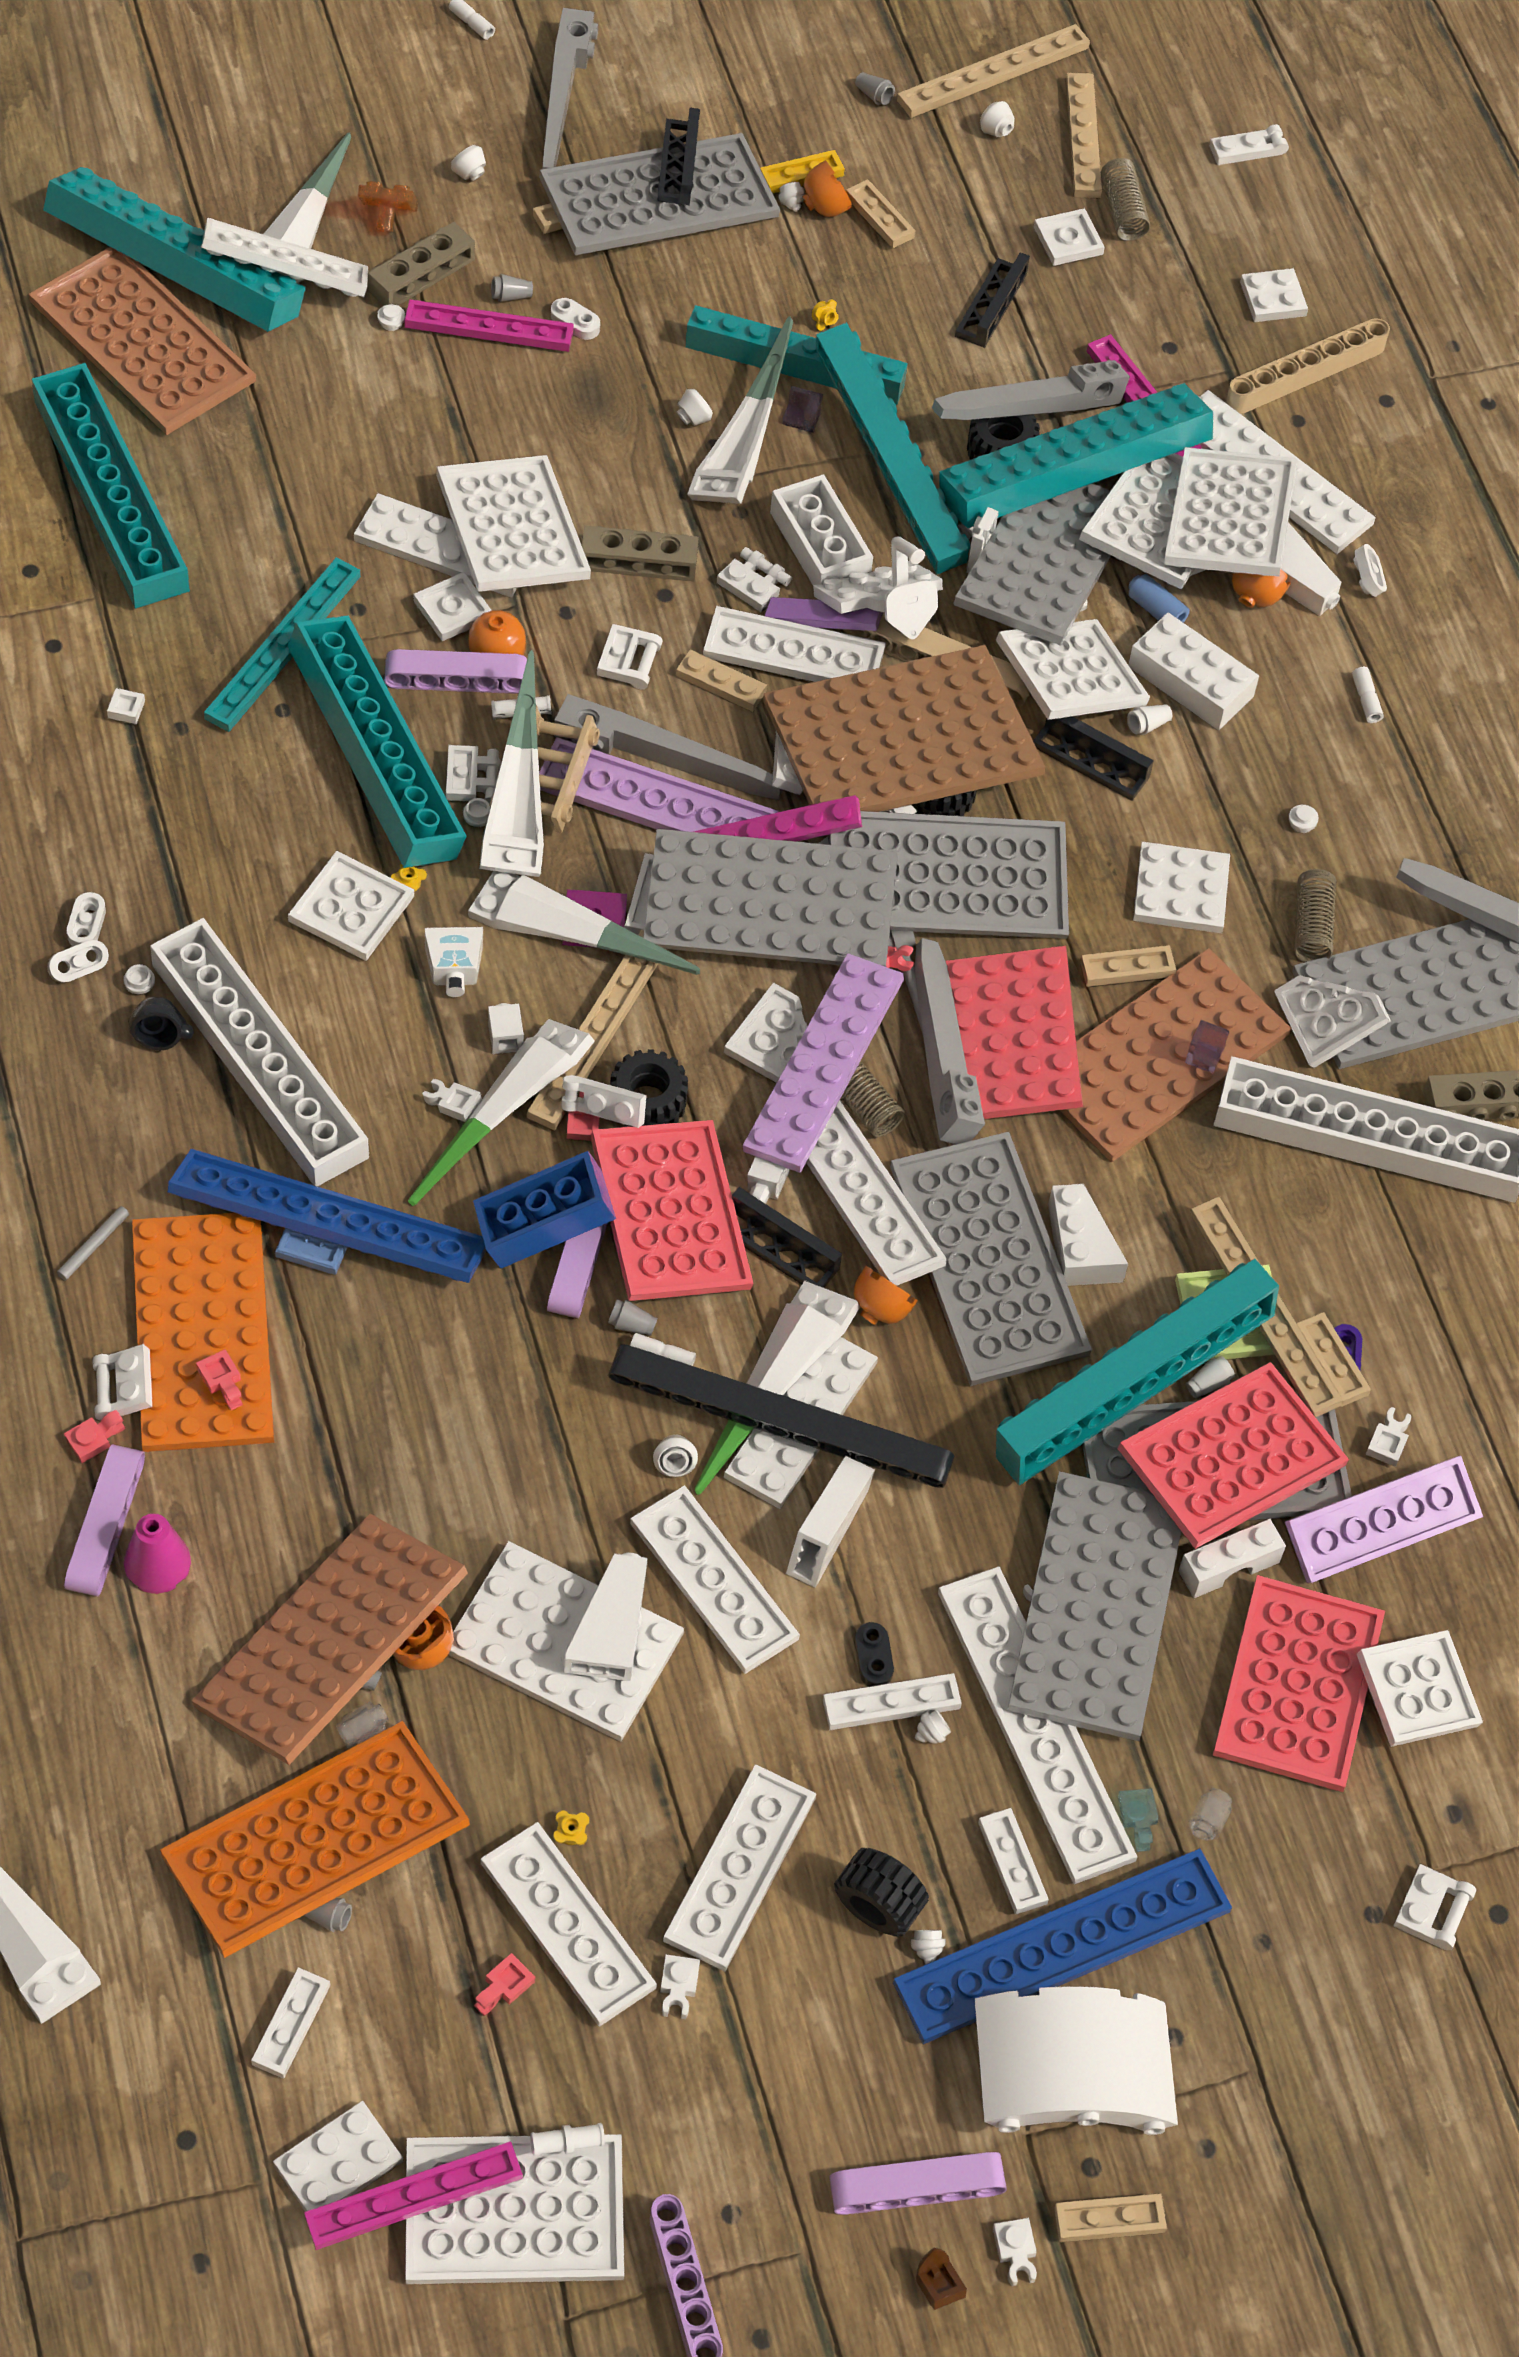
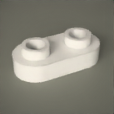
[551,298,600,340]
[1353,544,1387,597]
[67,892,106,946]
[47,940,109,983]

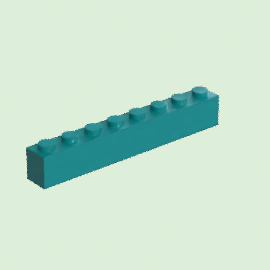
[685,305,908,405]

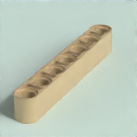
[1226,318,1390,414]
[843,612,1030,707]

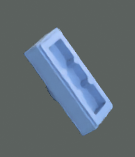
[275,1228,347,1275]

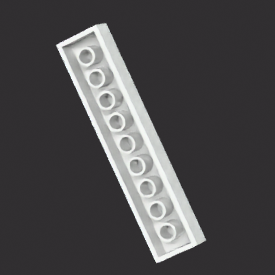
[150,918,369,1186]
[1214,1056,1519,1203]

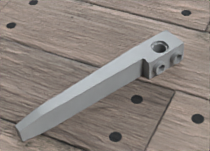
[542,8,598,169]
[932,360,1130,420]
[554,694,783,800]
[1396,858,1519,943]
[914,938,985,1144]

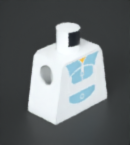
[425,927,483,997]

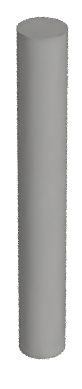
[57,1206,129,1281]

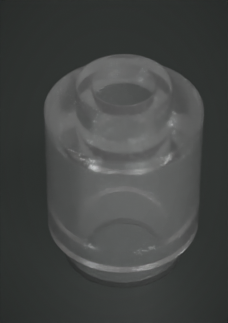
[336,1701,389,1748]
[1188,1788,1232,1841]

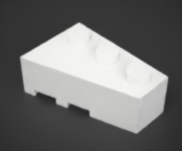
[1048,1184,1128,1286]

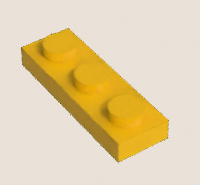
[760,150,845,194]

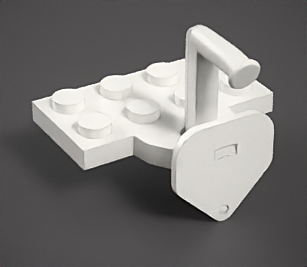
[813,537,943,639]

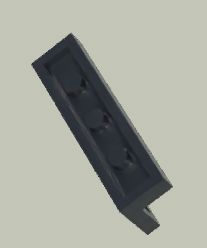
[657,107,700,206]
[955,252,1030,348]
[1033,716,1154,801]
[732,1187,842,1288]

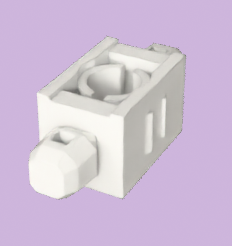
[748,1156,790,1204]

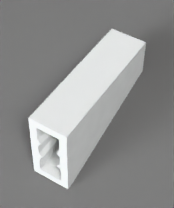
[1281,522,1341,616]
[786,1456,875,1588]
[564,1553,647,1681]

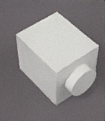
[488,1003,524,1054]

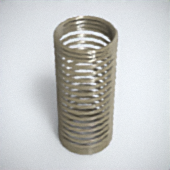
[1100,158,1150,240]
[1294,869,1337,962]
[841,1062,905,1137]

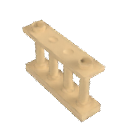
[489,705,600,833]

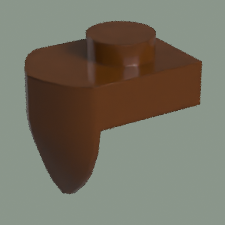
[916,2247,967,2310]

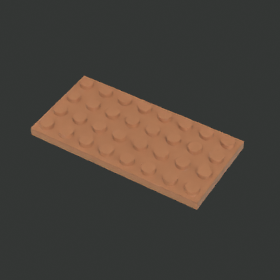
[29,247,256,435]
[1060,948,1291,1163]
[191,1514,468,1765]

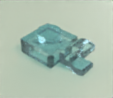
[1118,1788,1159,1852]

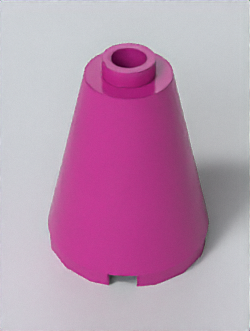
[124,1514,191,1594]

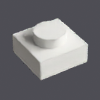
[107,688,145,724]

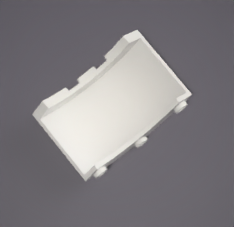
[975,1987,1178,2135]

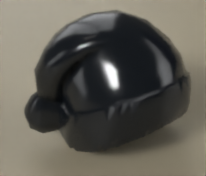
[128,997,194,1051]

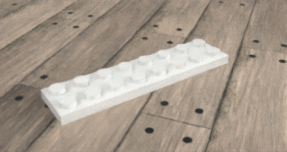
[1199,390,1376,554]
[806,1100,946,1286]

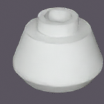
[980,101,1015,137]
[451,145,486,181]
[677,389,713,426]
[653,1435,698,1477]

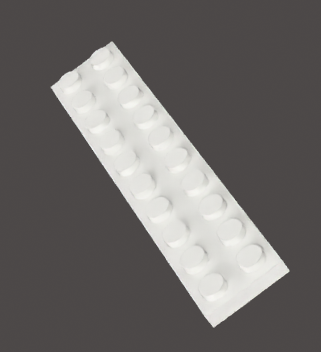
[938,1567,1137,1884]

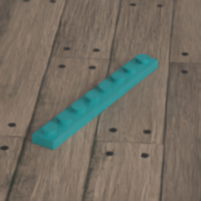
[204,557,361,732]

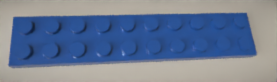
[167,1149,487,1283]
[893,1848,1232,2044]

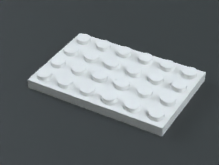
[1164,447,1298,577]
[1079,453,1195,589]
[436,455,591,592]
[449,1541,684,1742]
[406,2134,624,2284]

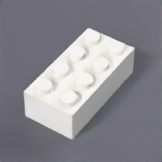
[770,474,873,586]
[1128,612,1259,730]

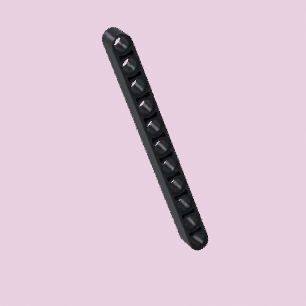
[608,1344,955,1488]

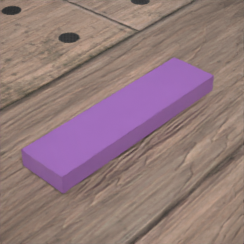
[765,597,883,631]

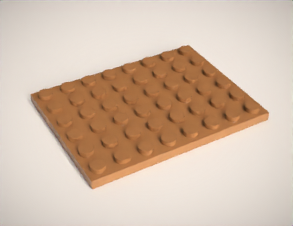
[763,645,1045,812]

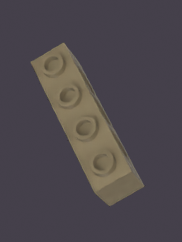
[368,222,475,306]
[582,525,699,582]
[1423,1070,1519,1120]

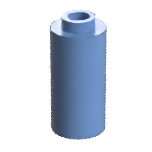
[1128,574,1190,623]

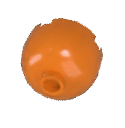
[802,160,852,217]
[1232,569,1291,608]
[468,610,526,655]
[853,1266,918,1325]
[392,1606,454,1670]

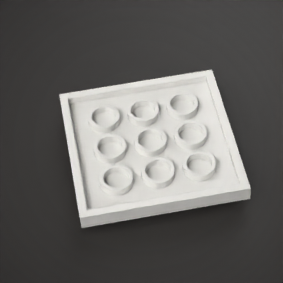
[996,619,1150,719]

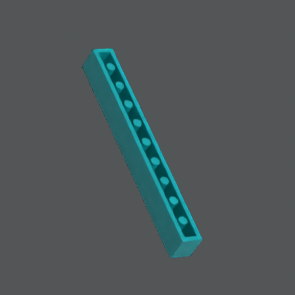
[816,322,971,575]

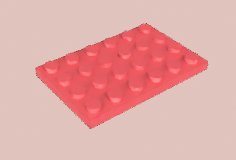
[945,946,1083,1119]
[590,1120,754,1301]
[1118,1362,1349,1549]
[1213,1575,1385,1792]

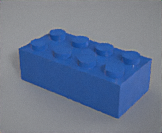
[473,1151,616,1269]

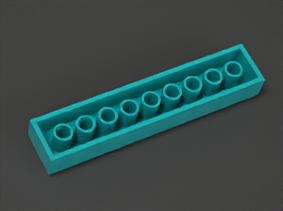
[43,167,306,332]
[32,363,190,609]
[939,383,1213,529]
[288,615,467,868]
[996,1258,1279,1486]

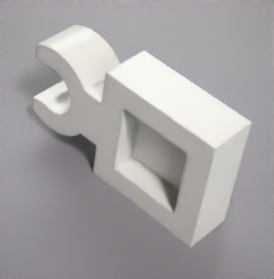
[422,1079,482,1122]
[1366,1407,1411,1467]
[660,1955,700,2019]
[993,2218,1037,2286]

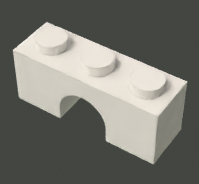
[1178,1519,1286,1598]

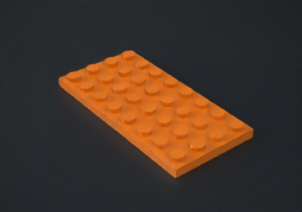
[132,1213,274,1452]
[160,1721,470,1958]

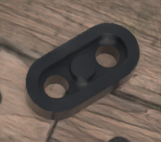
[854,1622,894,1687]

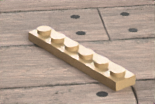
[1066,73,1102,198]

